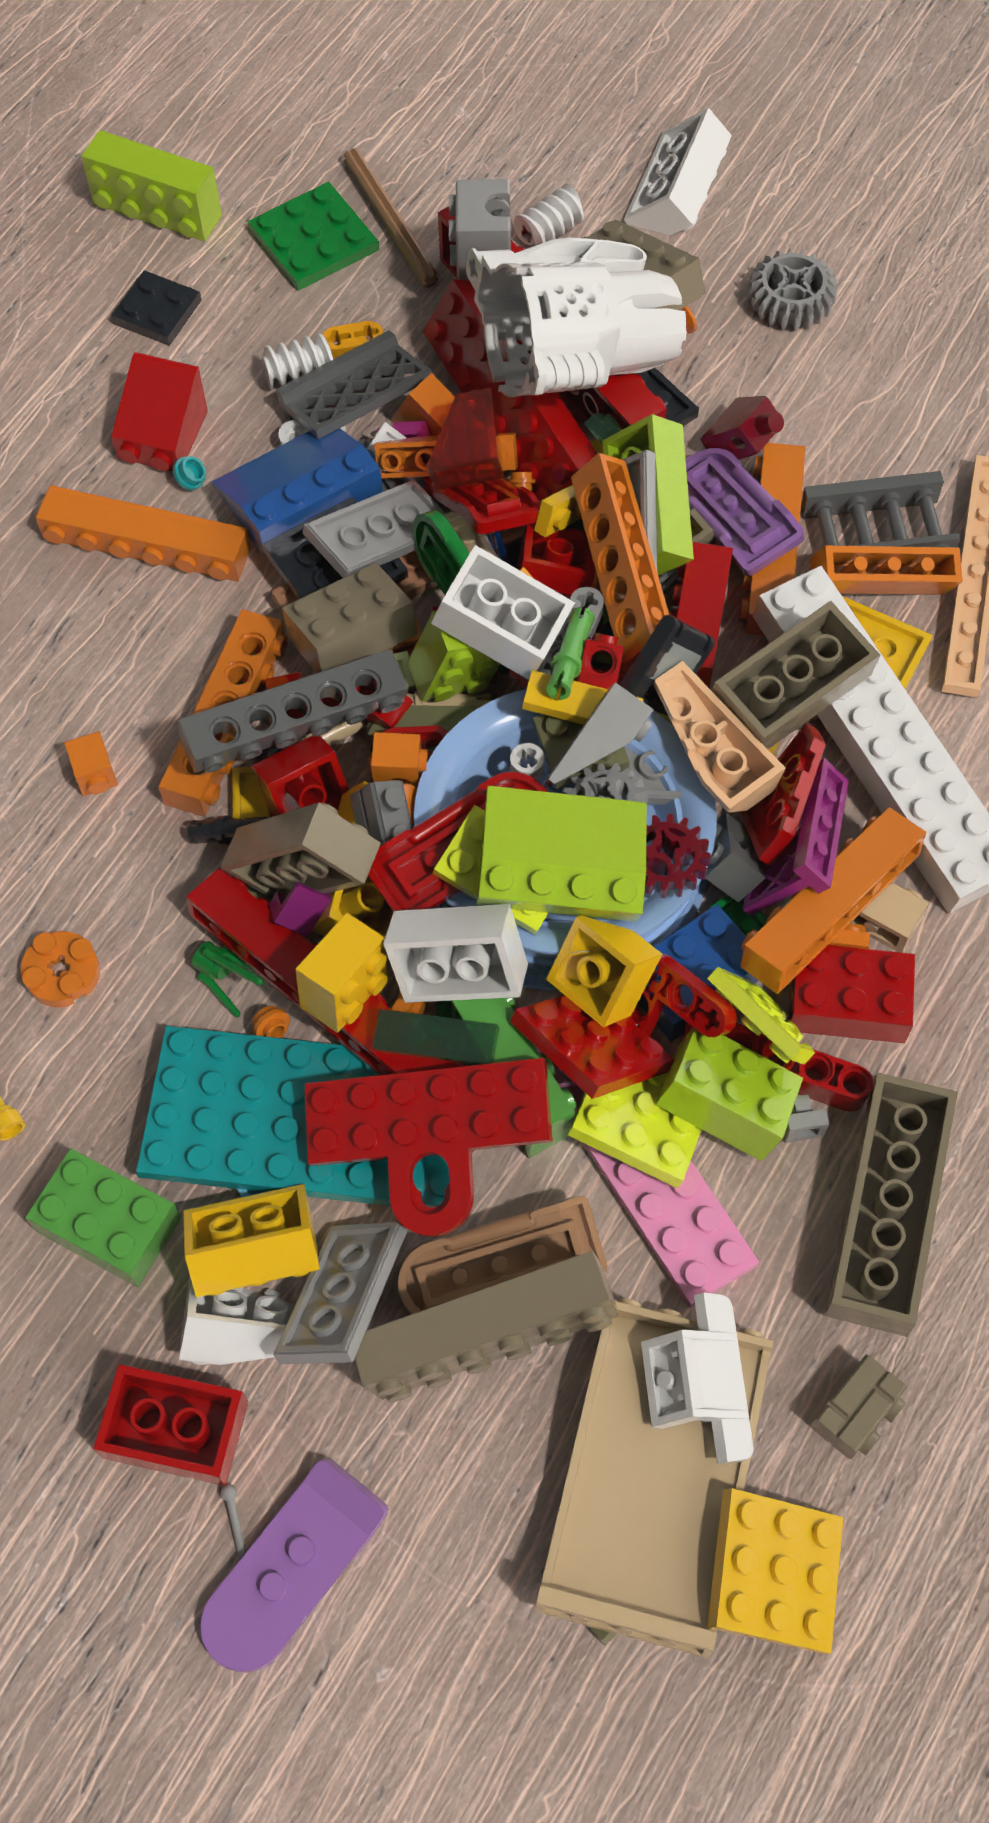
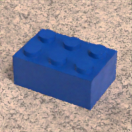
[638,904,759,1042]

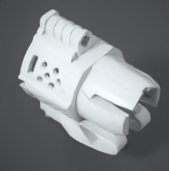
[466,238,687,397]

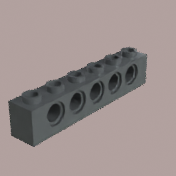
[178,649,408,773]

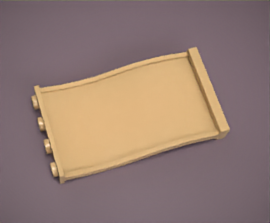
[535,1298,774,1659]

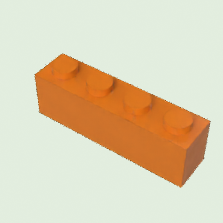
[810,545,963,595]

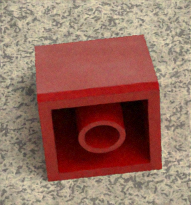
[111,352,208,471]

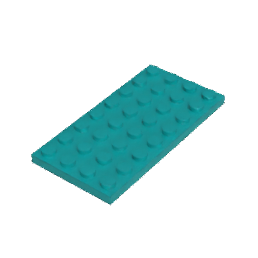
[136,1026,478,1207]

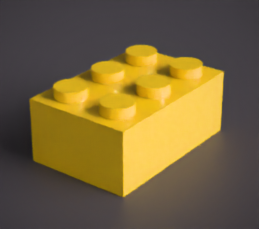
[183,1184,320,1297]

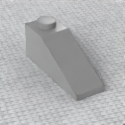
[544,682,654,787]

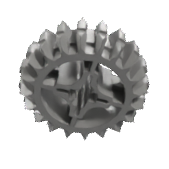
[748,248,837,331]

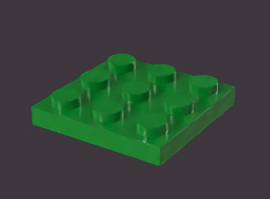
[247,181,380,291]

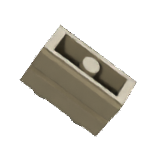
[810,1354,907,1459]

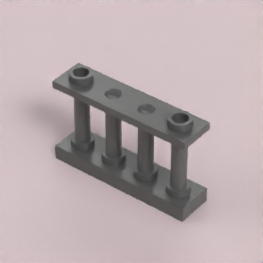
[801,471,960,550]

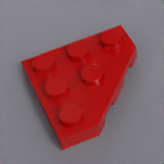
[739,723,826,866]

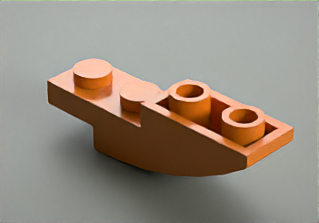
[374,432,518,478]

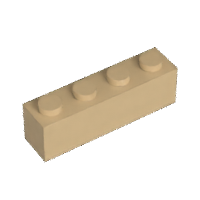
[774,852,930,952]

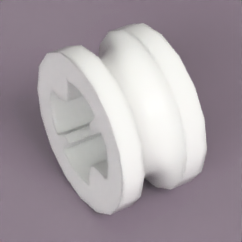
[510,743,545,780]

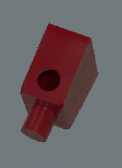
[700,396,784,460]

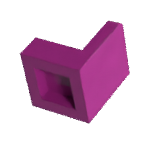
[269,882,331,937]

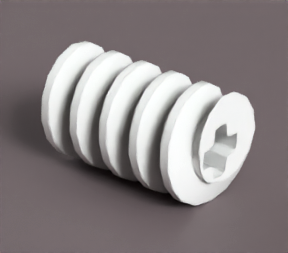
[514,183,584,246]
[262,333,333,390]

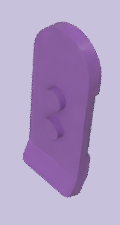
[686,448,804,576]
[201,1458,389,1673]

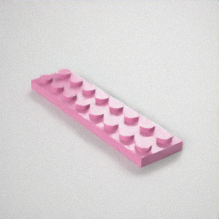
[535,1046,760,1308]

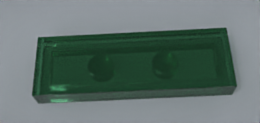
[372,1009,500,1065]

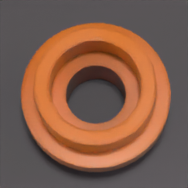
[252,1006,290,1038]

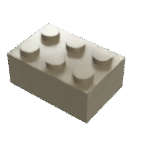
[282,563,418,673]

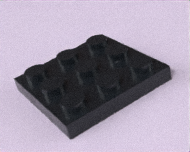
[262,497,408,600]

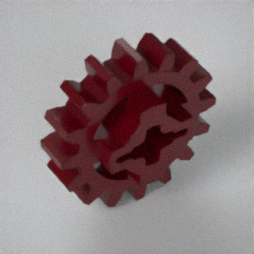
[645,814,711,899]

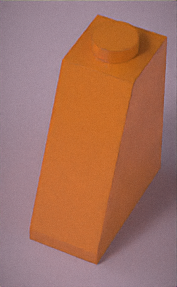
[391,373,489,436]

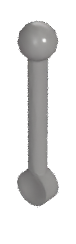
[220,1484,246,1564]

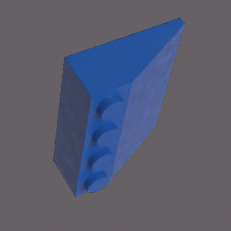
[211,428,383,557]

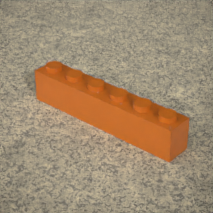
[740,442,806,636]
[36,485,251,582]
[740,807,926,994]

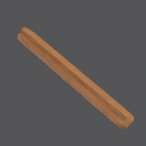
[344,148,437,287]

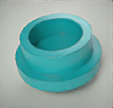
[173,456,206,491]

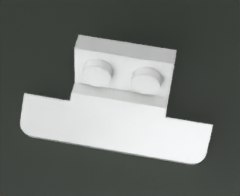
[641,1292,754,1464]

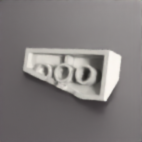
[179,1278,295,1365]

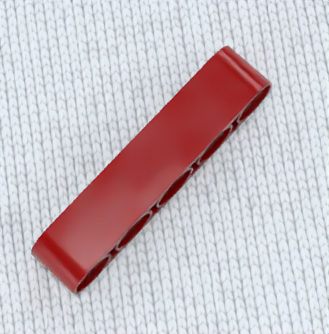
[683,1015,873,1112]

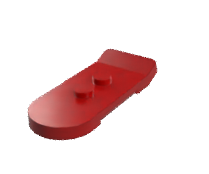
[423,471,541,534]
[368,772,547,911]

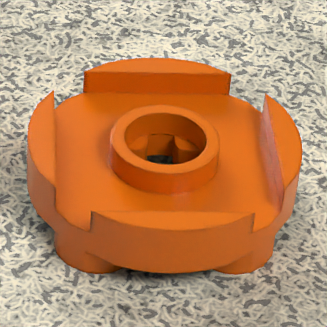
[21,931,100,1007]

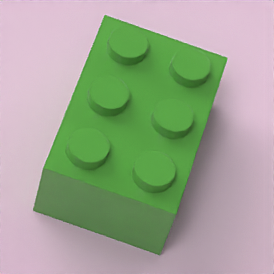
[25,1148,181,1288]

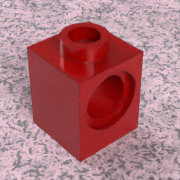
[578,633,625,689]

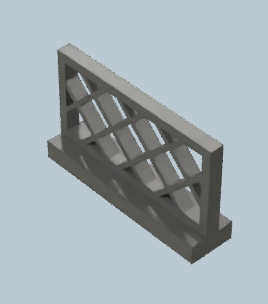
[276,330,432,439]

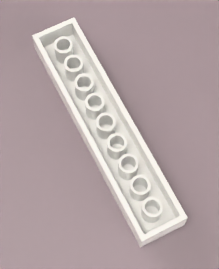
[752,566,989,914]

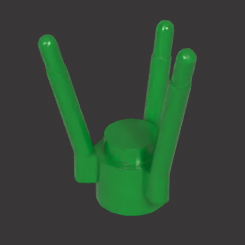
[192,941,263,1018]

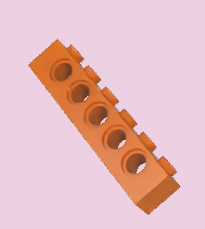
[571,453,669,667]
[158,609,288,817]

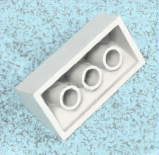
[624,108,732,236]

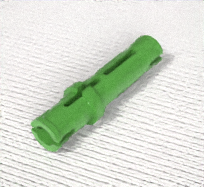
[546,607,595,700]

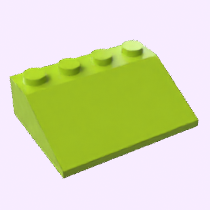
[476,786,647,922]

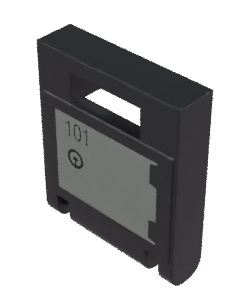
[620,615,715,717]

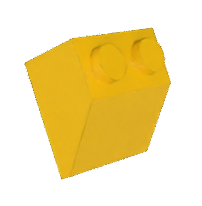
[546,915,663,1028]

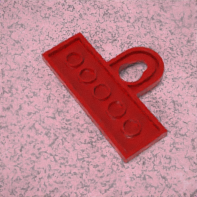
[305,1058,553,1237]

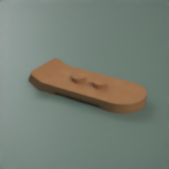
[398,1196,607,1314]

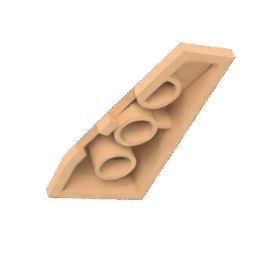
[653,661,785,812]

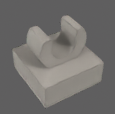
[784,1094,829,1143]

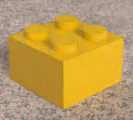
[296,913,388,1033]

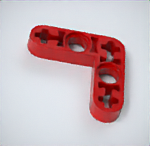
[629,954,737,1038]

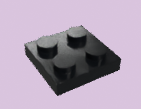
[111,270,202,346]

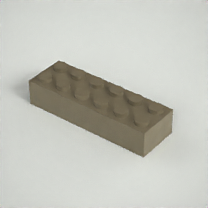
[825,1072,958,1337]
[355,1250,620,1402]

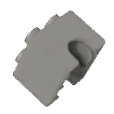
[449,179,511,280]

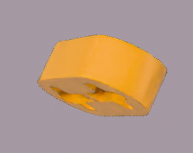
[323,321,383,359]

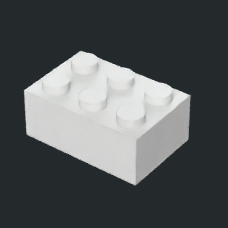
[431,545,575,680]
[383,904,528,1003]

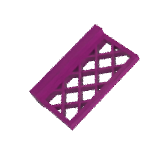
[743,758,849,916]

